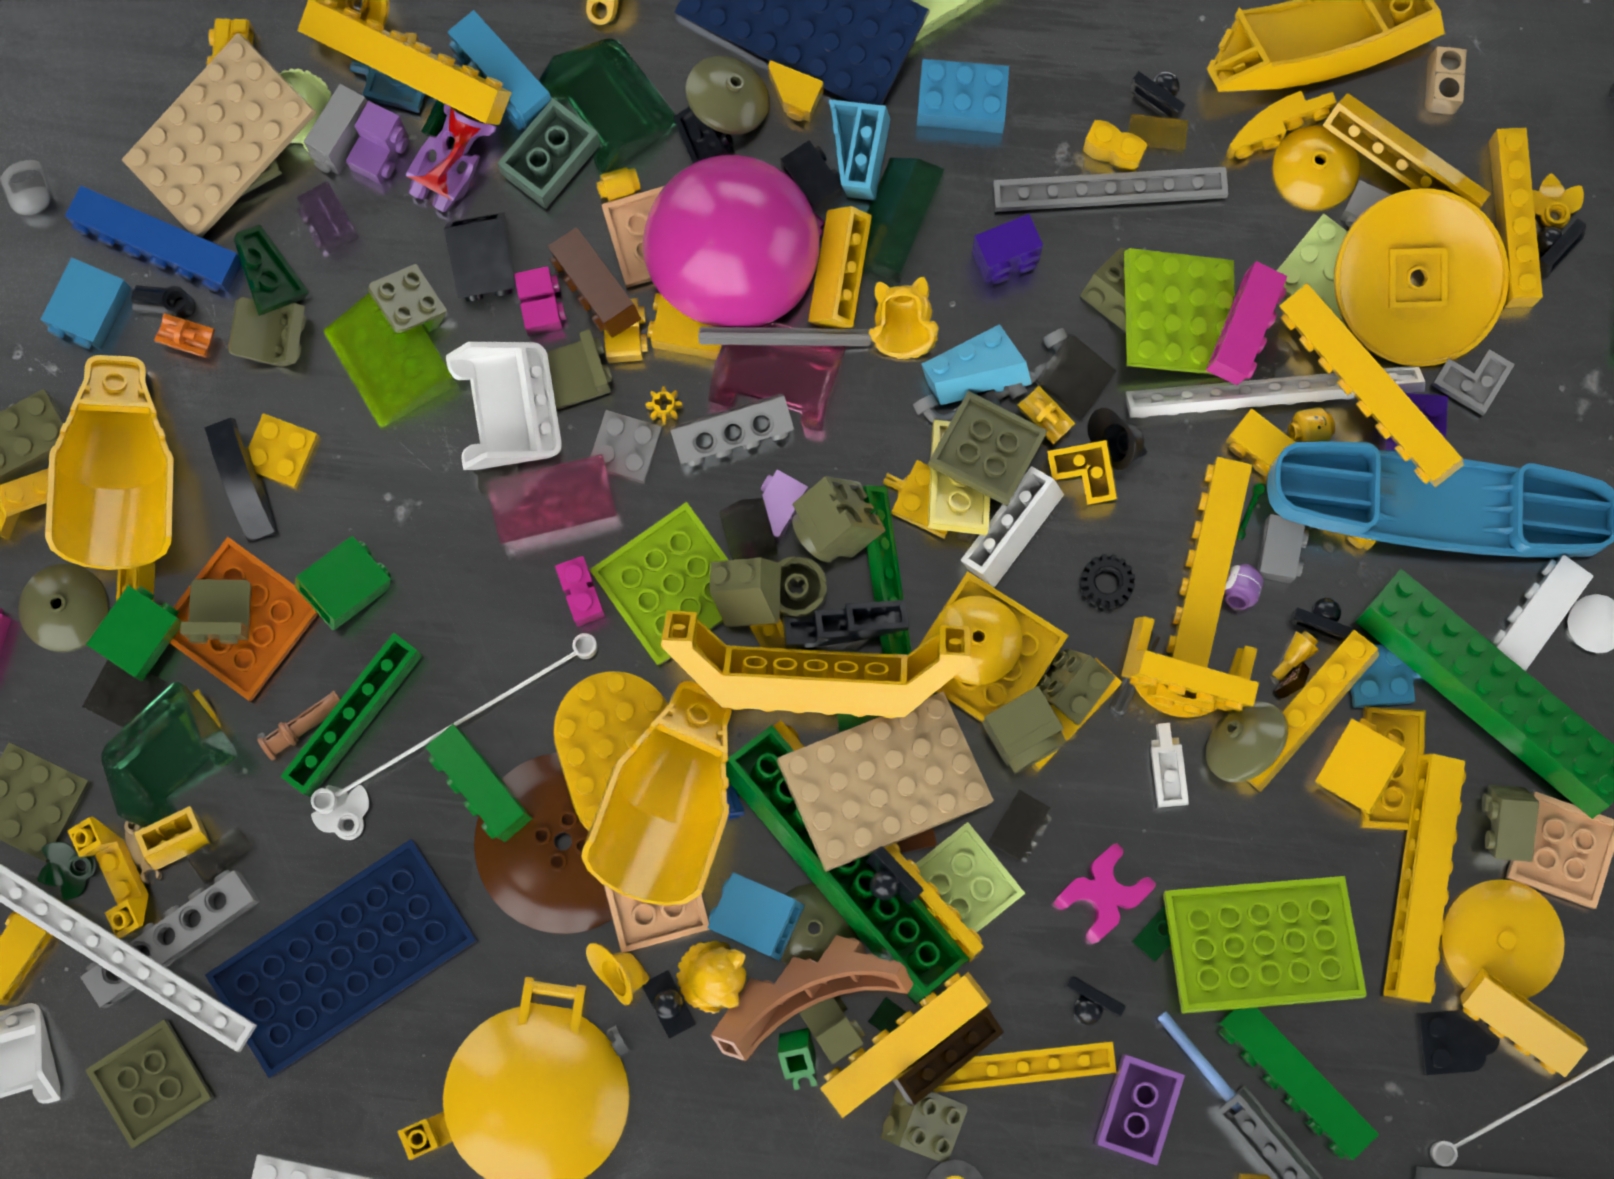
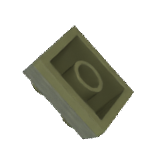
[710,558,781,627]

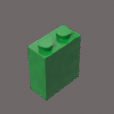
[295,535,391,631]
[86,585,183,681]

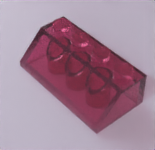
[487,454,617,544]

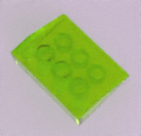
[323,293,457,429]

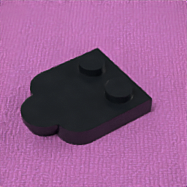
[1417,1010,1500,1075]

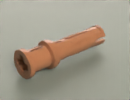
[257,690,341,761]

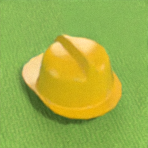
[586,943,649,1005]

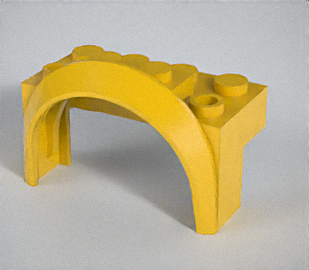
[1121,616,1259,718]

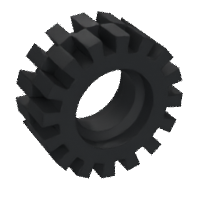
[1079,554,1135,611]

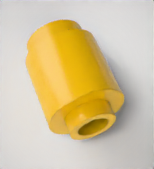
[596,167,641,202]

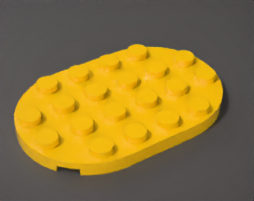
[553,671,668,831]

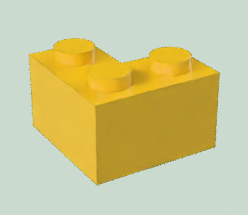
[1047,440,1118,505]

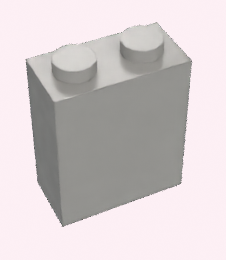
[304,84,368,175]

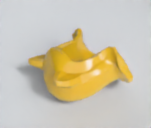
[868,277,939,360]
[676,940,747,1014]

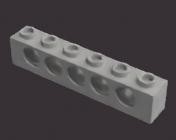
[80,870,260,1008]

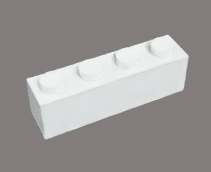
[961,466,1064,588]
[1491,555,1594,671]

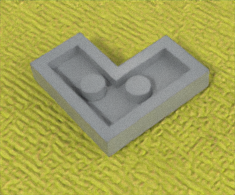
[1432,349,1515,416]

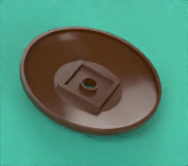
[474,753,613,934]

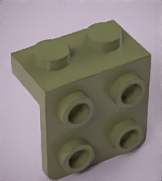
[1080,248,1127,332]
[368,264,447,333]
[228,297,306,367]
[547,329,613,409]
[180,579,252,644]
[1036,648,1115,725]
[880,1089,967,1162]

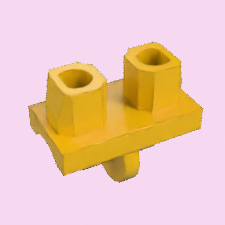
[1017,386,1076,445]

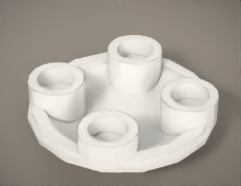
[1567,594,1614,653]

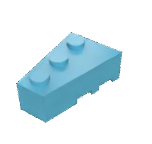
[829,99,891,201]
[921,324,1032,405]

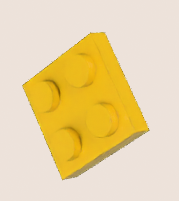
[248,413,319,490]

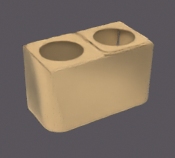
[1425,46,1467,114]

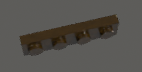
[893,1007,1004,1106]

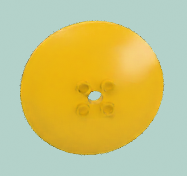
[1334,188,1509,367]

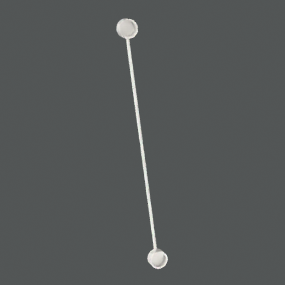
[311,633,598,814]
[1430,1055,1614,1167]

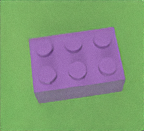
[1094,1055,1185,1165]

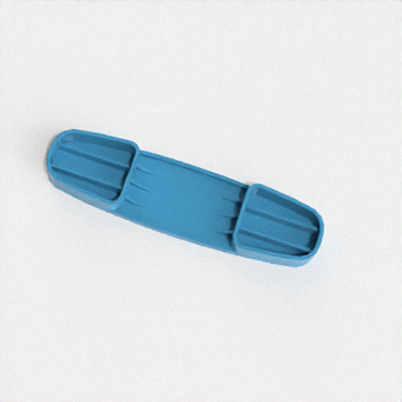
[1267,441,1614,558]

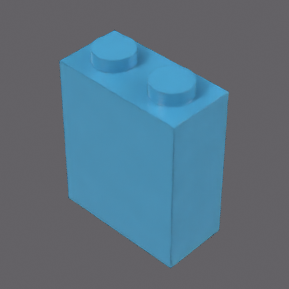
[40,257,131,350]
[708,872,805,961]

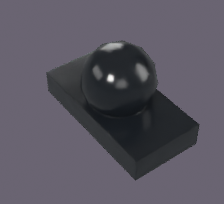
[1130,71,1186,122]
[1537,219,1586,278]
[1289,597,1354,643]
[866,846,924,905]
[642,970,696,1039]
[1064,976,1126,1025]

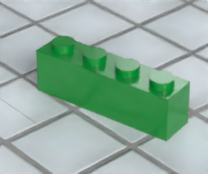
[425,724,533,842]

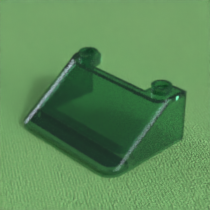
[538,38,676,174]
[101,682,237,828]

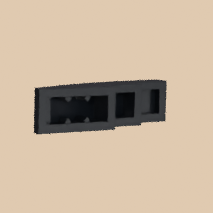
[204,417,277,543]
[783,600,909,649]

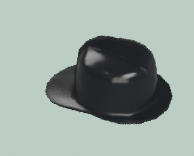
[1088,408,1148,470]

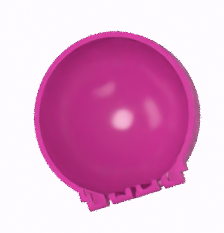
[643,155,825,327]

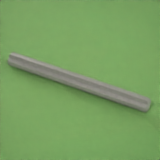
[698,327,871,347]

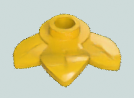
[1533,173,1584,229]

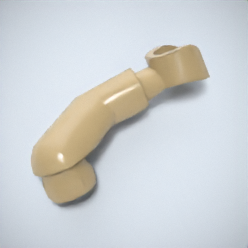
[124,818,162,884]

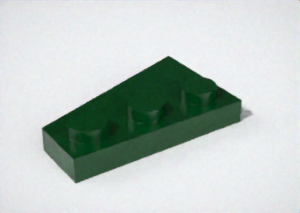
[233,225,309,316]

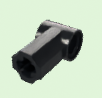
[131,285,195,319]

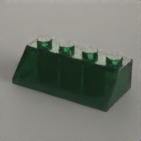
[863,157,945,283]

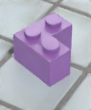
[346,101,409,185]

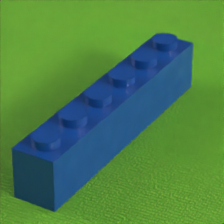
[65,185,242,292]

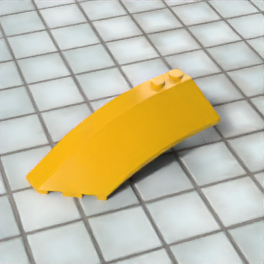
[1207,0,1445,91]

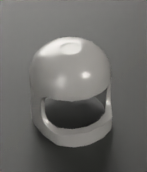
[0,160,51,215]

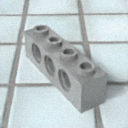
[669,393,794,467]

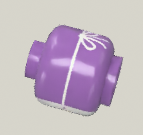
[1223,564,1264,610]

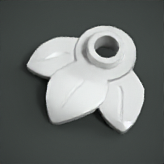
[311,785,369,840]

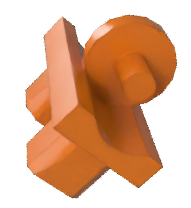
[154,313,215,358]

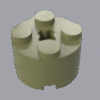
[778,557,827,618]

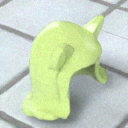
[279,68,331,152]

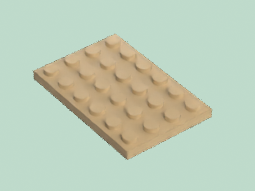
[121,33,317,238]
[777,691,994,872]

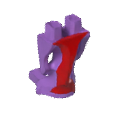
[406,104,497,212]

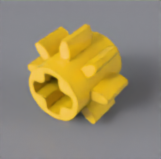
[645,386,683,425]

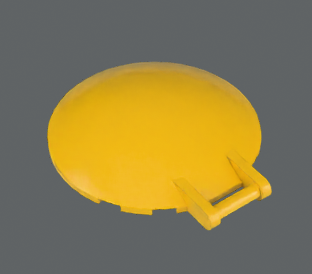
[443,976,629,1179]

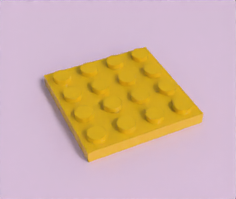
[918,571,1069,723]

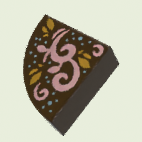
[1275,662,1310,699]

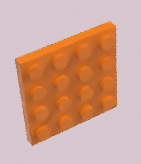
[170,537,318,702]

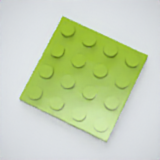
[1124,248,1235,374]
[590,502,729,667]

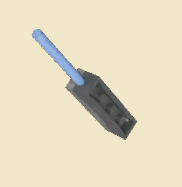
[1157,1011,1323,1179]

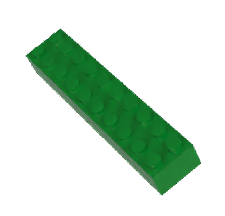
[1355,569,1614,819]
[726,725,969,1005]

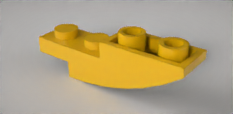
[1226,91,1337,159]

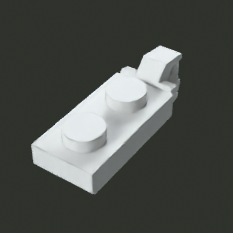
[1150,723,1189,808]

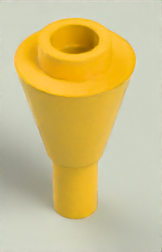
[1272,630,1319,682]

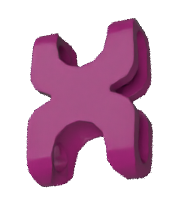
[1053,843,1156,944]

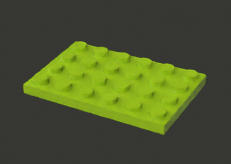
[1163,876,1367,1014]

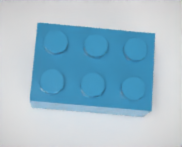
[917,59,1009,133]

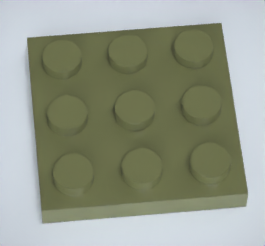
[928,391,1048,506]
[0,742,91,863]
[85,1019,214,1149]

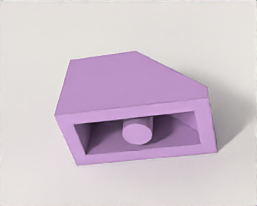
[761,470,808,543]

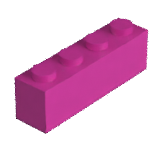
[1206,261,1287,385]

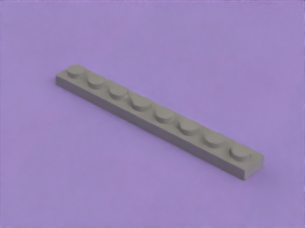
[993,167,1228,212]

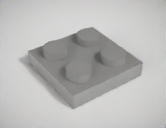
[588,410,663,484]

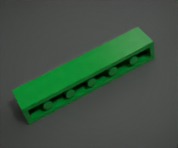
[280,633,423,798]
[1216,1007,1379,1161]

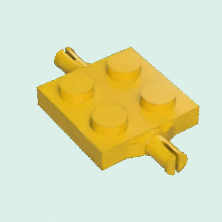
[883,460,948,539]

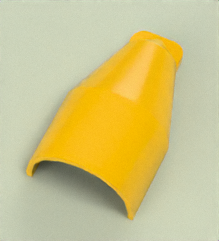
[45,355,174,570]
[581,681,732,906]

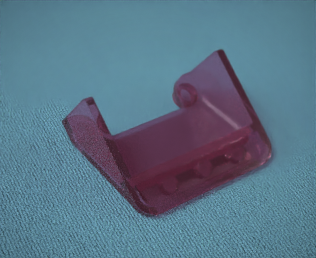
[708,322,845,432]

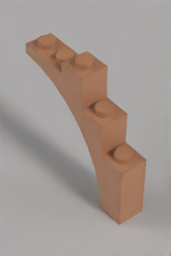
[711,935,913,1061]

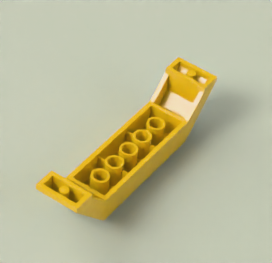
[661,611,971,718]

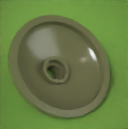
[685,56,770,134]
[18,563,109,652]
[1206,701,1288,782]
[781,883,859,966]

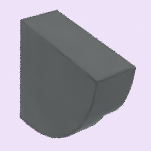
[606,1025,631,1057]

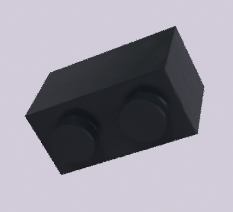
[780,140,842,213]

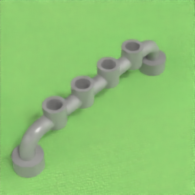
[913,328,1068,423]

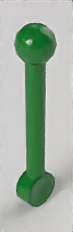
[1236,483,1265,540]

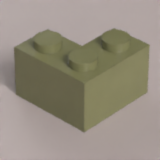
[1482,785,1539,862]
[799,996,865,1064]

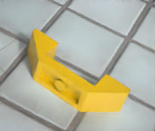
[67,816,149,939]
[397,1111,453,1160]

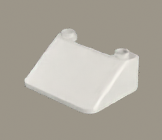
[446,342,562,470]
[0,1003,61,1104]

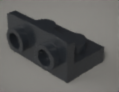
[673,106,735,163]

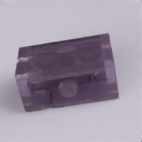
[297,182,359,254]

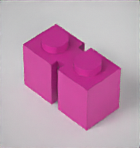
[514,266,566,337]
[555,556,606,627]

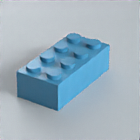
[447,10,551,130]

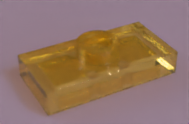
[1128,114,1188,151]

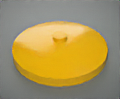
[1439,879,1565,999]

